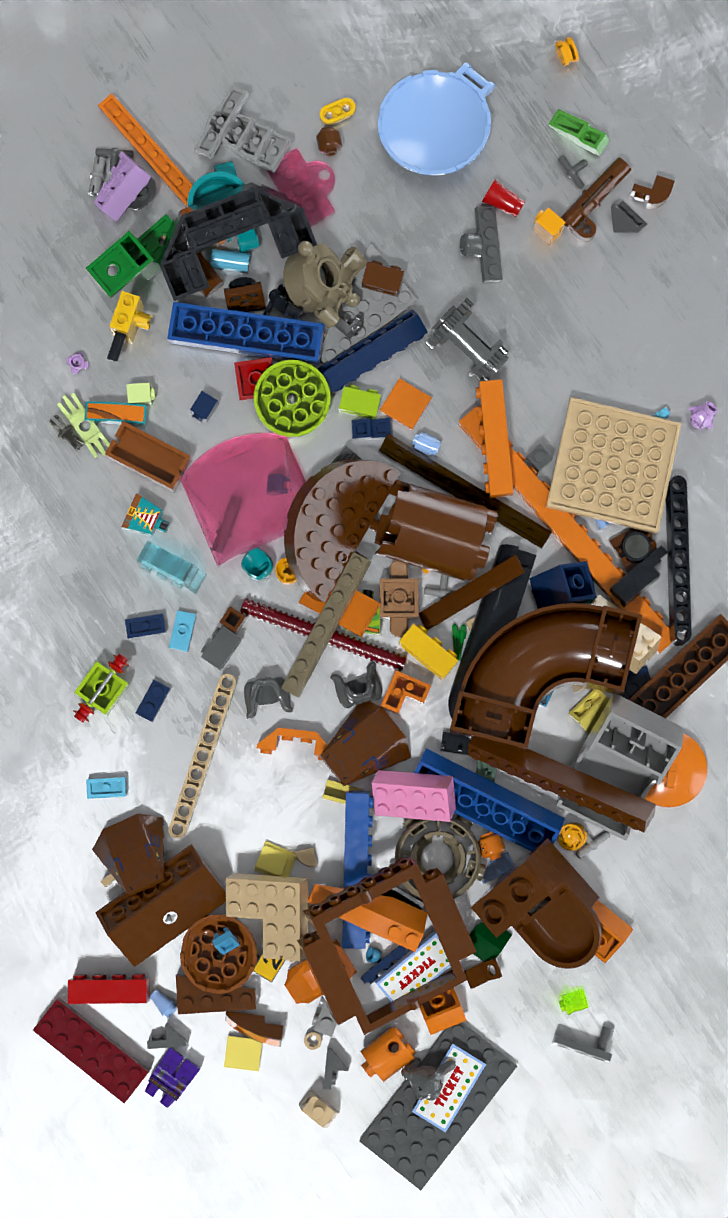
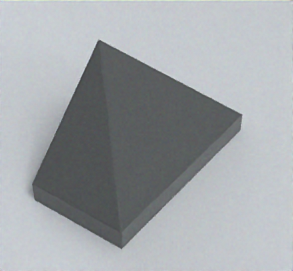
[611,198,648,233]

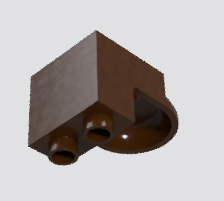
[471,838,602,969]

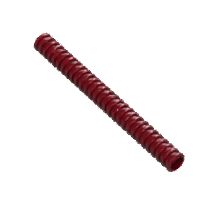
[240,598,407,672]

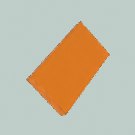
[299,581,381,637]

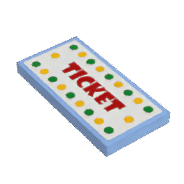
[374,931,450,1002]
[412,1043,486,1132]

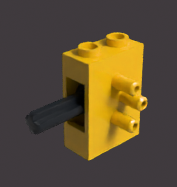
[107,291,152,362]

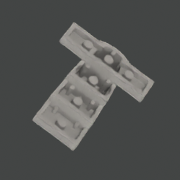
[194,85,293,173]

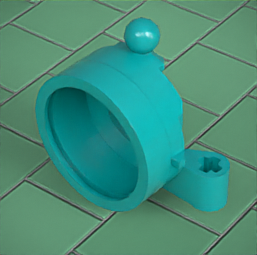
[175,161,260,253]

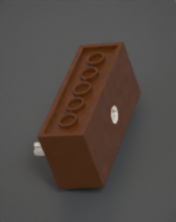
[95,844,226,967]

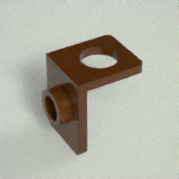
[464,959,502,989]

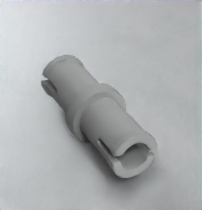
[88,157,106,196]

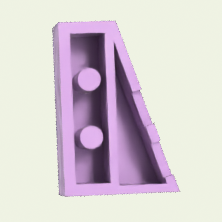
[94,151,151,222]

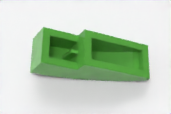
[548,109,609,156]

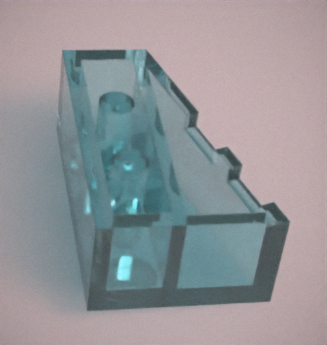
[136,541,207,594]

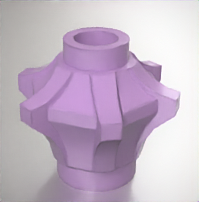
[689,401,718,429]

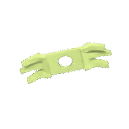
[57,393,110,458]

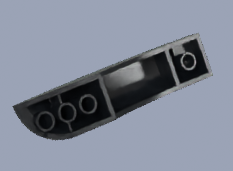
[448,544,536,739]

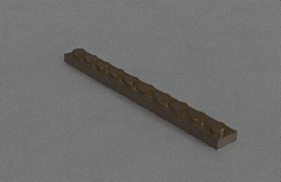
[379,434,552,549]

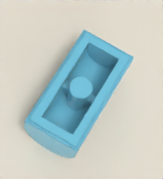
[210,248,251,273]

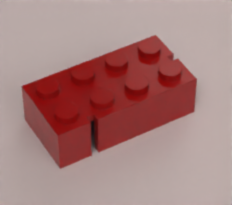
[68,974,150,1004]

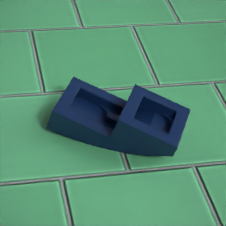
[352,418,393,439]

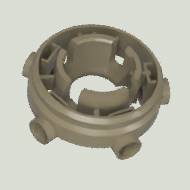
[389,815,486,899]

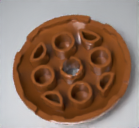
[180,914,257,994]

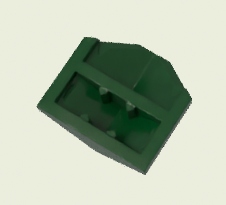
[469,923,512,966]

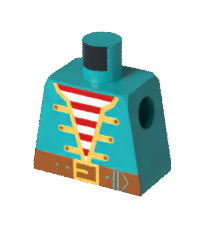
[121,494,170,536]

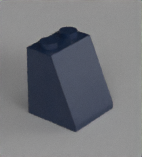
[529,561,597,609]

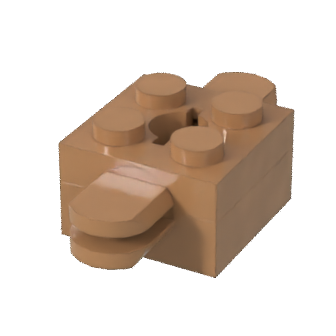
[379,561,418,638]

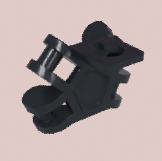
[263,284,306,320]

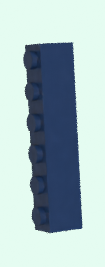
[317,309,428,393]

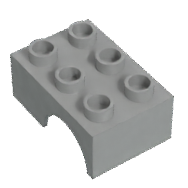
[556,692,683,841]

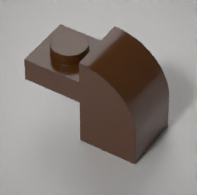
[630,175,675,209]

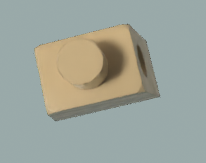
[298,1089,340,1128]

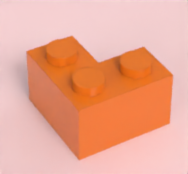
[381,670,431,714]

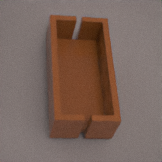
[105,421,192,492]

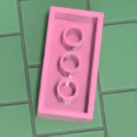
[372,770,456,822]

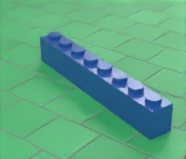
[342,791,373,949]

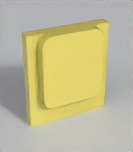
[254,841,296,877]
[224,1036,262,1072]

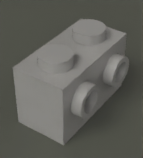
[311,996,337,1037]

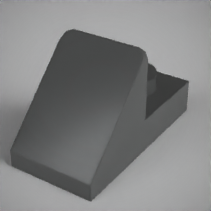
[147,1023,188,1049]
[323,1048,349,1090]

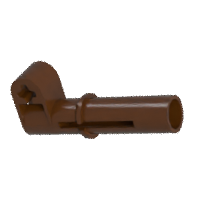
[560,157,631,242]

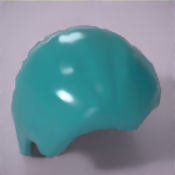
[241,548,273,581]

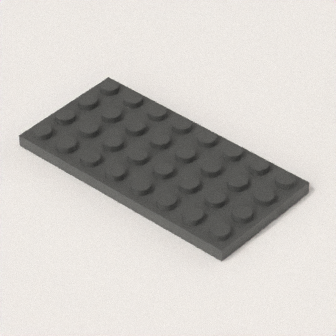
[359,1022,517,1191]

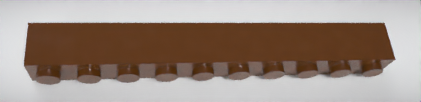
[468,737,656,833]

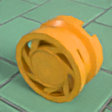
[555,36,579,67]
[275,557,297,585]
[558,822,587,851]

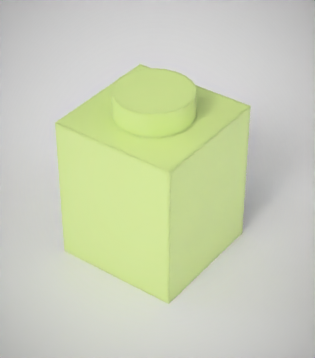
[127,383,155,405]

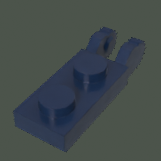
[360,945,407,984]

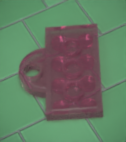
[265,148,335,227]

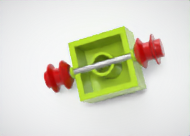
[73,653,130,723]

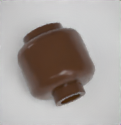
[316,127,342,157]

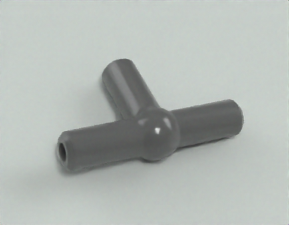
[95,148,133,171]
[558,155,588,189]

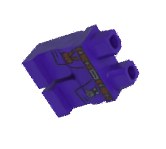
[145,1047,201,1108]

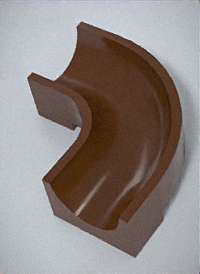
[450,603,642,752]

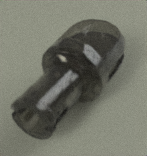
[49,415,85,451]

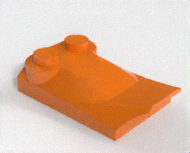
[284,939,357,1004]

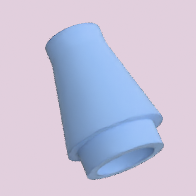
[149,989,178,1018]

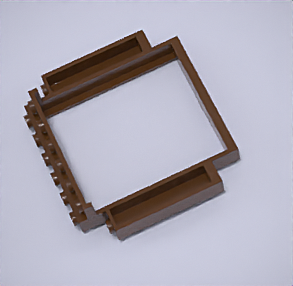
[297,857,476,1035]

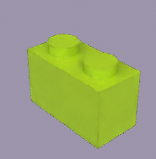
[339,385,381,419]

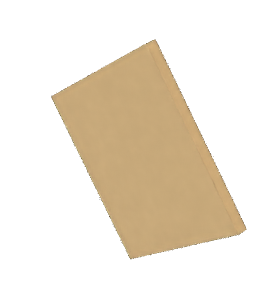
[545,397,682,534]

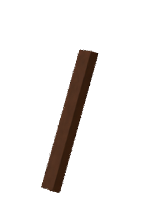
[418,555,525,631]

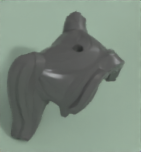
[330,662,382,709]
[244,677,293,719]
[401,1057,456,1101]

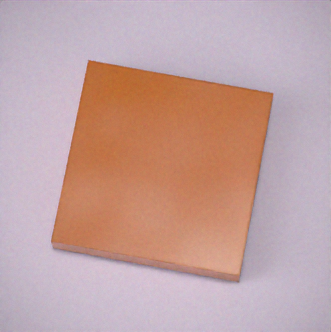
[380,378,432,430]

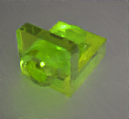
[558,989,589,1015]

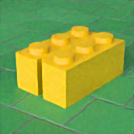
[398,624,458,681]

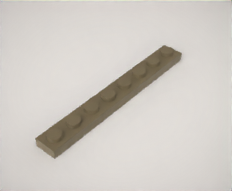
[281,552,371,698]

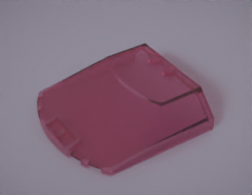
[181,433,306,567]

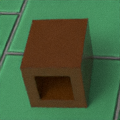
[220,606,247,635]

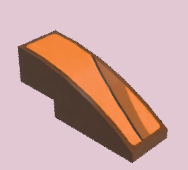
[226,1011,283,1047]

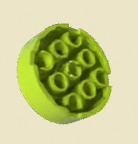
[253,360,331,437]

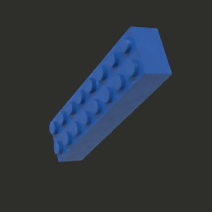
[167,302,325,365]
[414,748,565,851]

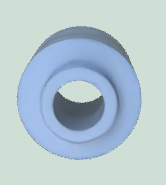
[412,432,441,456]

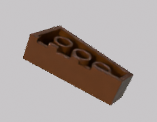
[176,974,257,1015]

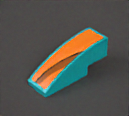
[84,401,146,426]

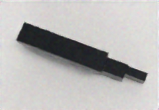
[610,546,668,608]

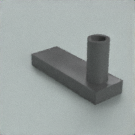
[552,1027,614,1063]

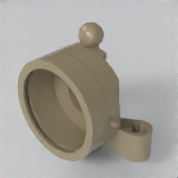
[283,241,367,328]

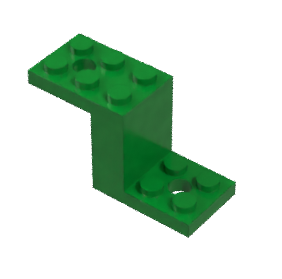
[86,214,172,298]

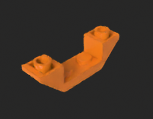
[256,728,327,760]

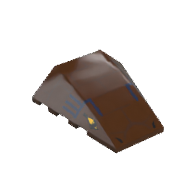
[319,701,411,786]
[92,813,165,897]

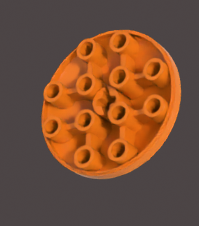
[644,733,707,808]

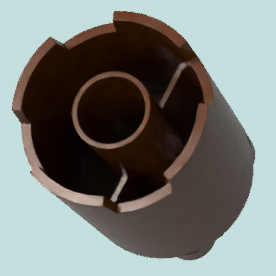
[374,480,497,581]

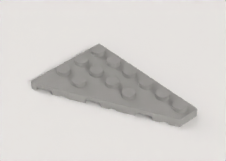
[320,243,417,364]

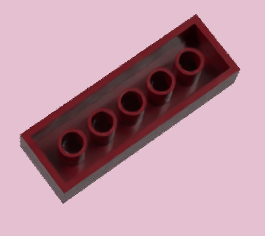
[32,998,151,1104]

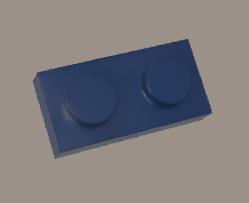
[125,614,166,639]
[136,679,171,723]

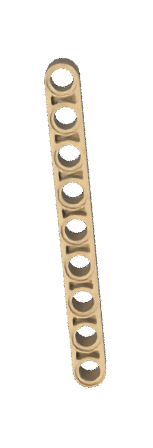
[169,674,237,838]

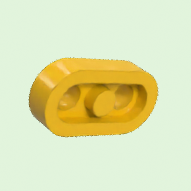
[319,98,356,125]

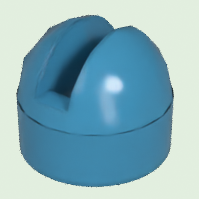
[366,947,382,963]

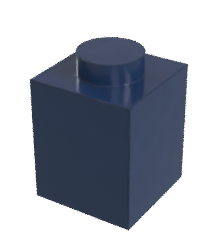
[190,391,219,423]

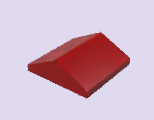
[234,357,273,400]

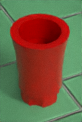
[482,179,525,217]

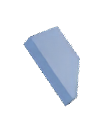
[482,851,514,884]

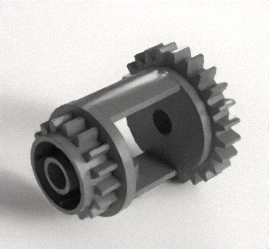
[425,298,509,381]

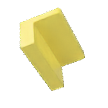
[569,689,609,734]
[322,779,364,804]

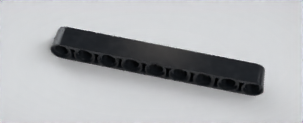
[666,475,692,646]

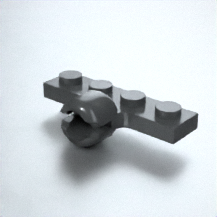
[460,206,503,282]

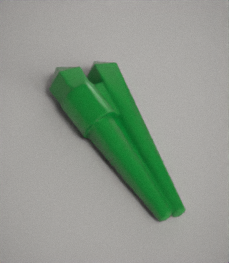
[452,623,467,661]

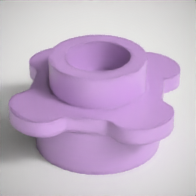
[66,352,88,374]

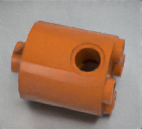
[360,1027,416,1082]

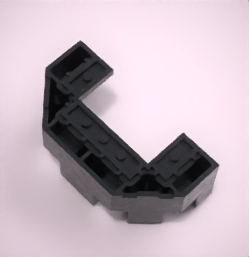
[158,182,317,301]

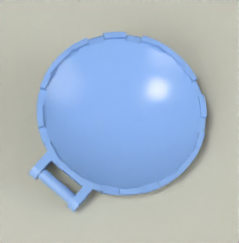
[378,62,495,175]

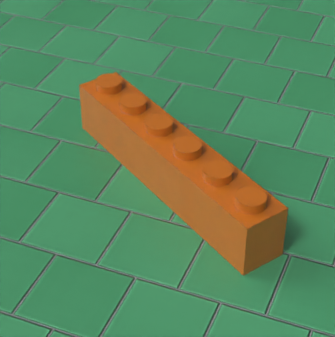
[475,379,514,498]

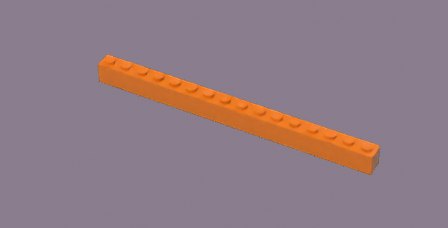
[458,407,672,655]

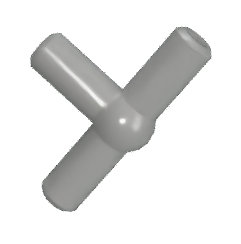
[424,574,454,598]
[576,828,610,859]

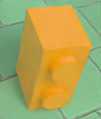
[533,207,566,245]

